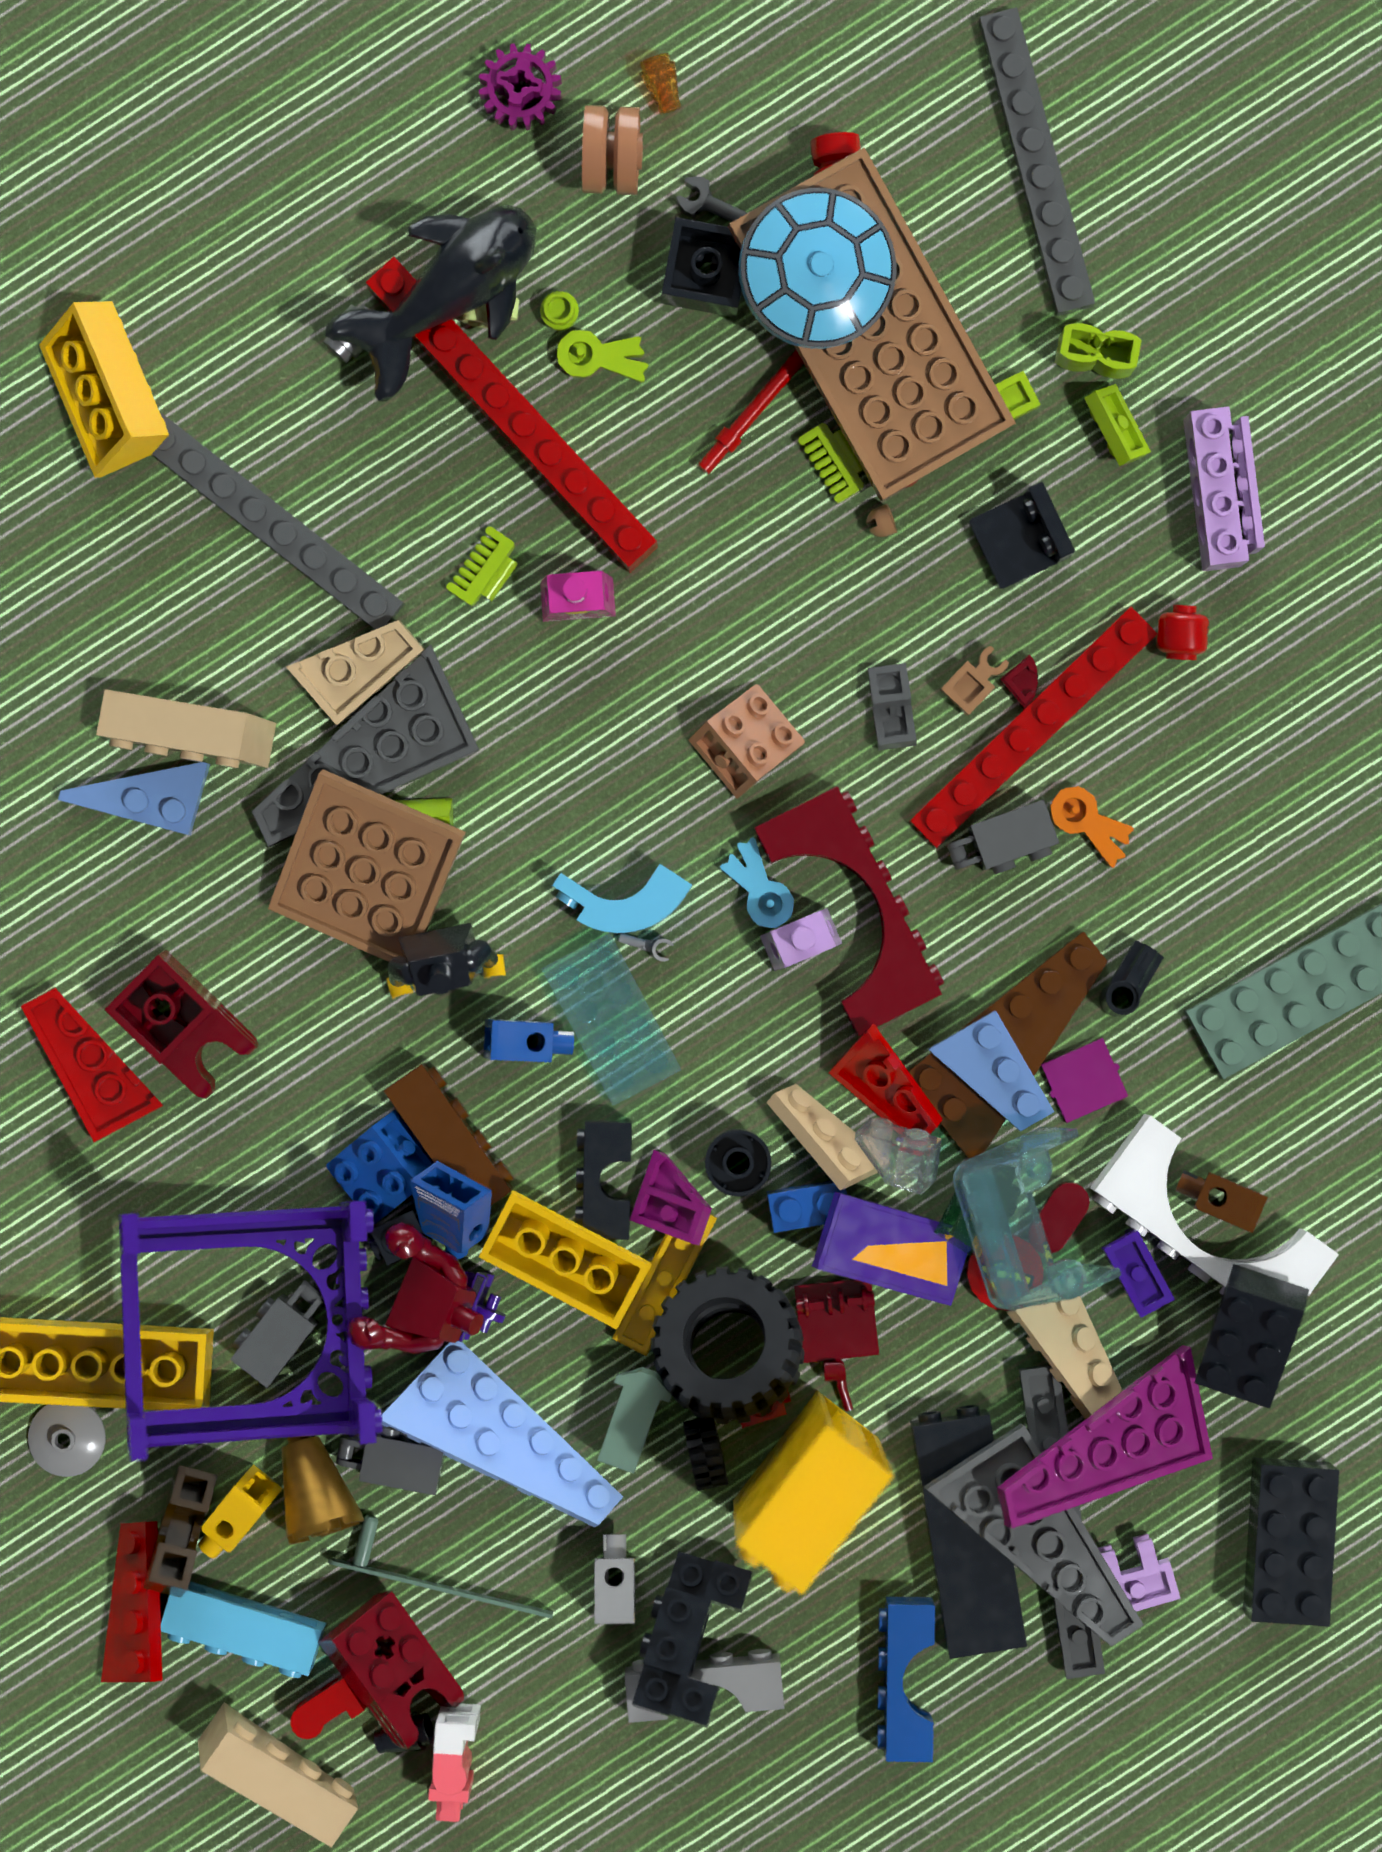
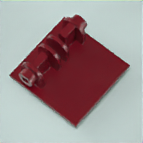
[794,1279,879,1363]

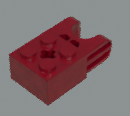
[104,950,258,1099]
[318,1591,464,1749]

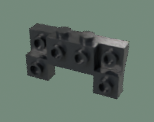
[632,1551,753,1728]

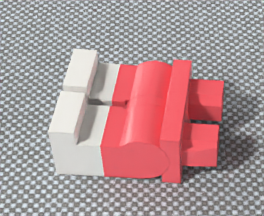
[428,1703,481,1822]

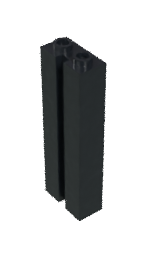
[910,1405,1027,1659]

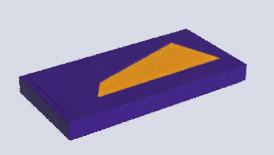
[812,1191,974,1306]

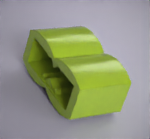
[1055,323,1142,379]

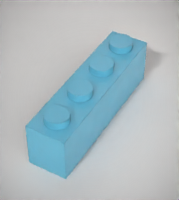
[161,1581,326,1678]

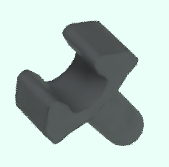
[676,176,747,222]

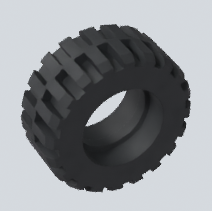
[651,1266,805,1424]

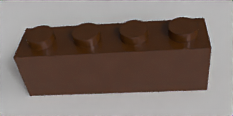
[384,1063,515,1205]

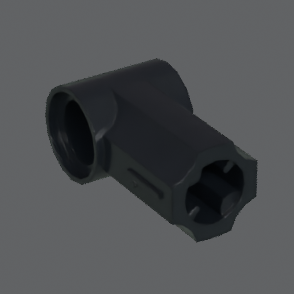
[1099,940,1164,1017]

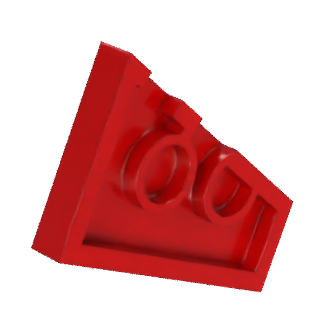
[829,1023,943,1148]

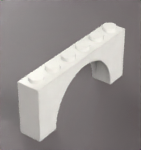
[1090,1114,1339,1296]

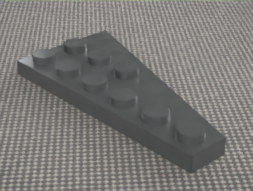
[252,644,480,847]
[923,1424,1144,1647]

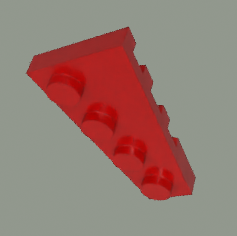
[21,988,164,1143]
[101,1521,163,1683]

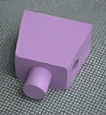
[760,908,842,971]

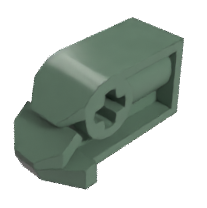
[597,1367,672,1474]

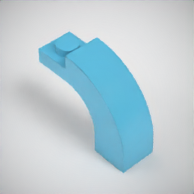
[552,864,692,933]

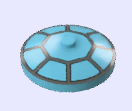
[739,188,896,349]

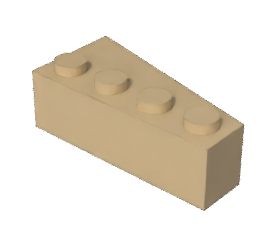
[96,689,277,769]
[198,1702,358,1848]

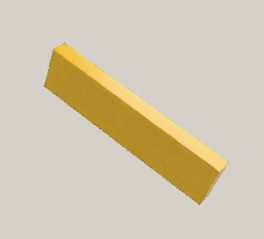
[612,1214,717,1356]

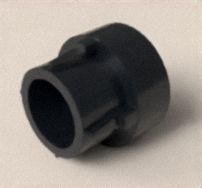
[705,1129,772,1197]

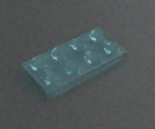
[541,933,682,1106]

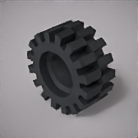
[683,1417,729,1491]

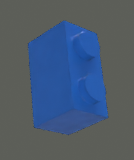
[767,1180,847,1233]

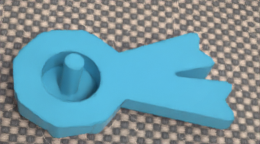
[720,837,794,928]

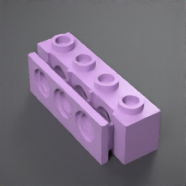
[1183,407,1265,572]

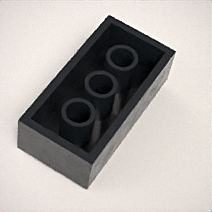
[1243,1457,1340,1627]

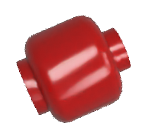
[1157,605,1209,661]

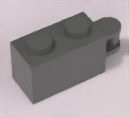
[947,799,1059,875]
[230,1280,324,1388]
[336,1426,445,1495]

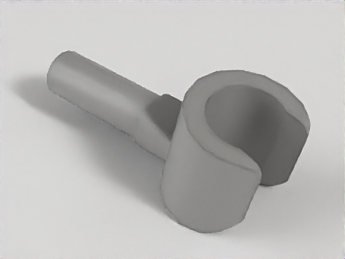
[619,933,674,962]

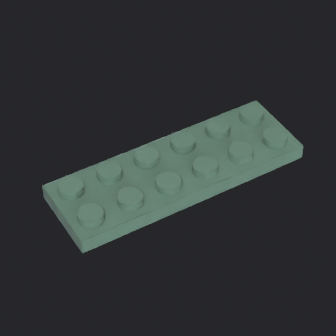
[1184,903,1382,1080]

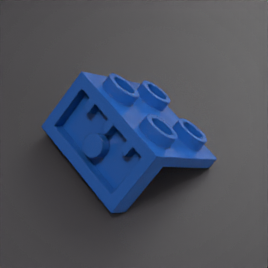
[326,1110,434,1224]

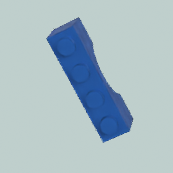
[877,1597,935,1762]

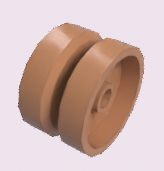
[582,105,643,195]

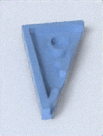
[58,762,210,836]

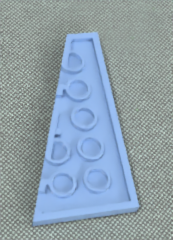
[382,1341,623,1527]

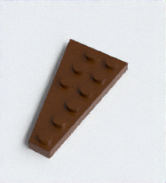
[908,931,1108,1167]

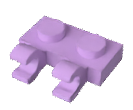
[1098,1533,1181,1611]

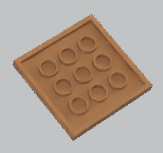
[268,769,466,962]

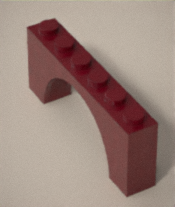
[753,786,944,1036]

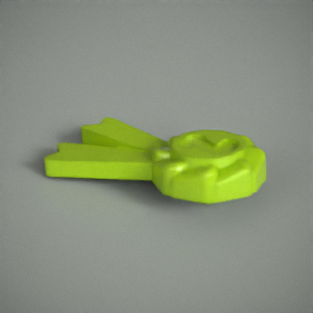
[557,330,649,383]

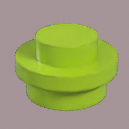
[540,291,579,331]

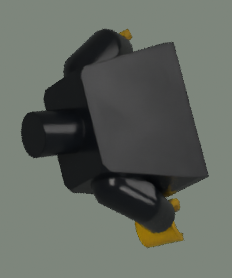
[386,923,506,999]

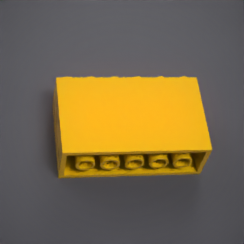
[733,1390,894,1595]

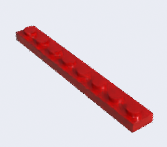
[909,606,1157,849]

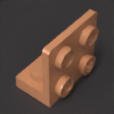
[688,684,805,799]

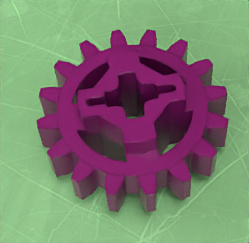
[478,43,562,131]

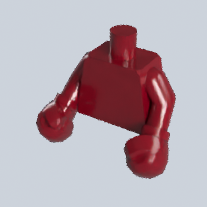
[347,1222,484,1354]

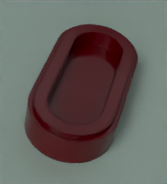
[1028,1182,1090,1254]

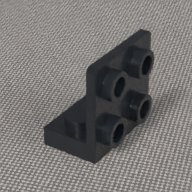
[969,481,1076,589]

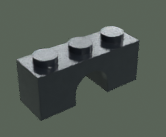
[575,1120,632,1240]

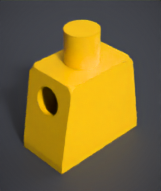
[198,1464,283,1558]

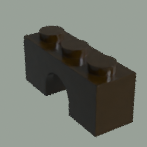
[143,1465,218,1597]

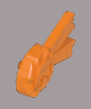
[1050,786,1134,868]

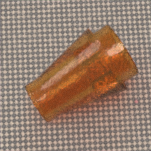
[639,53,682,115]

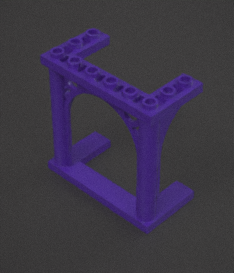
[118,1201,383,1461]

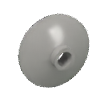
[28,1404,106,1477]

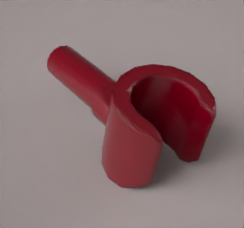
[823,1359,853,1412]

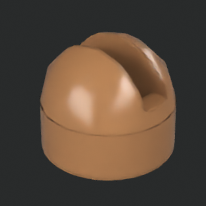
[866,504,898,537]

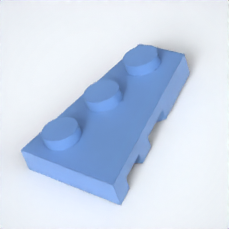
[928,1010,1054,1131]

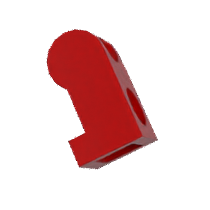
[290,1675,367,1739]

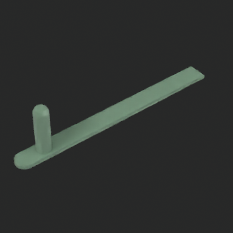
[328,1515,553,1619]

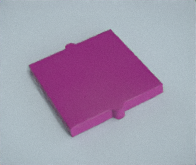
[1041,1038,1128,1123]

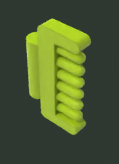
[798,423,864,504]
[446,526,518,606]

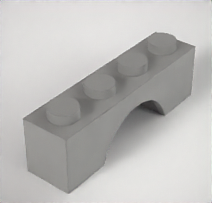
[625,1649,784,1723]

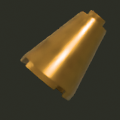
[281,1436,364,1545]

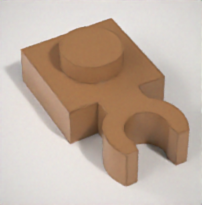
[940,646,1009,717]

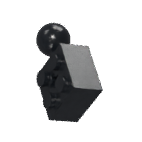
[661,217,742,318]

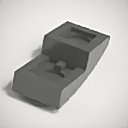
[868,663,917,751]

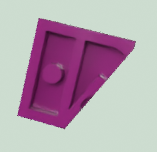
[630,1150,712,1245]

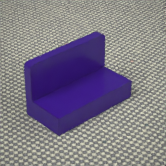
[1101,1228,1175,1318]

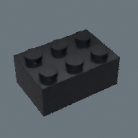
[1194,1264,1309,1409]

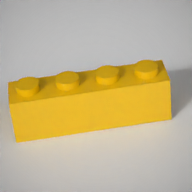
[39,301,169,478]
[478,1190,652,1330]

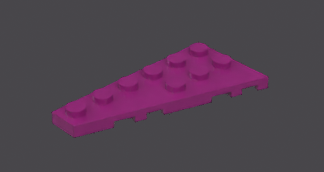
[997,1345,1213,1529]

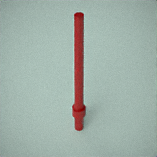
[697,350,804,475]

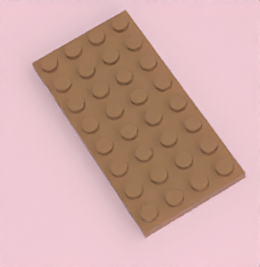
[728,147,1016,501]

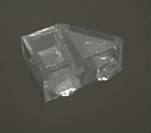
[855,1117,942,1195]

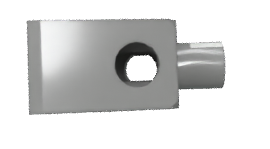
[594,1534,636,1624]

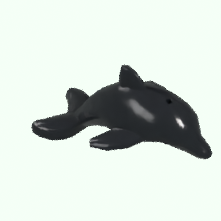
[325,205,537,402]

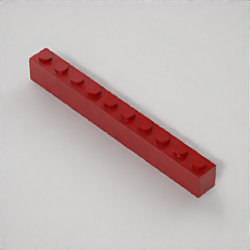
[365,256,658,573]

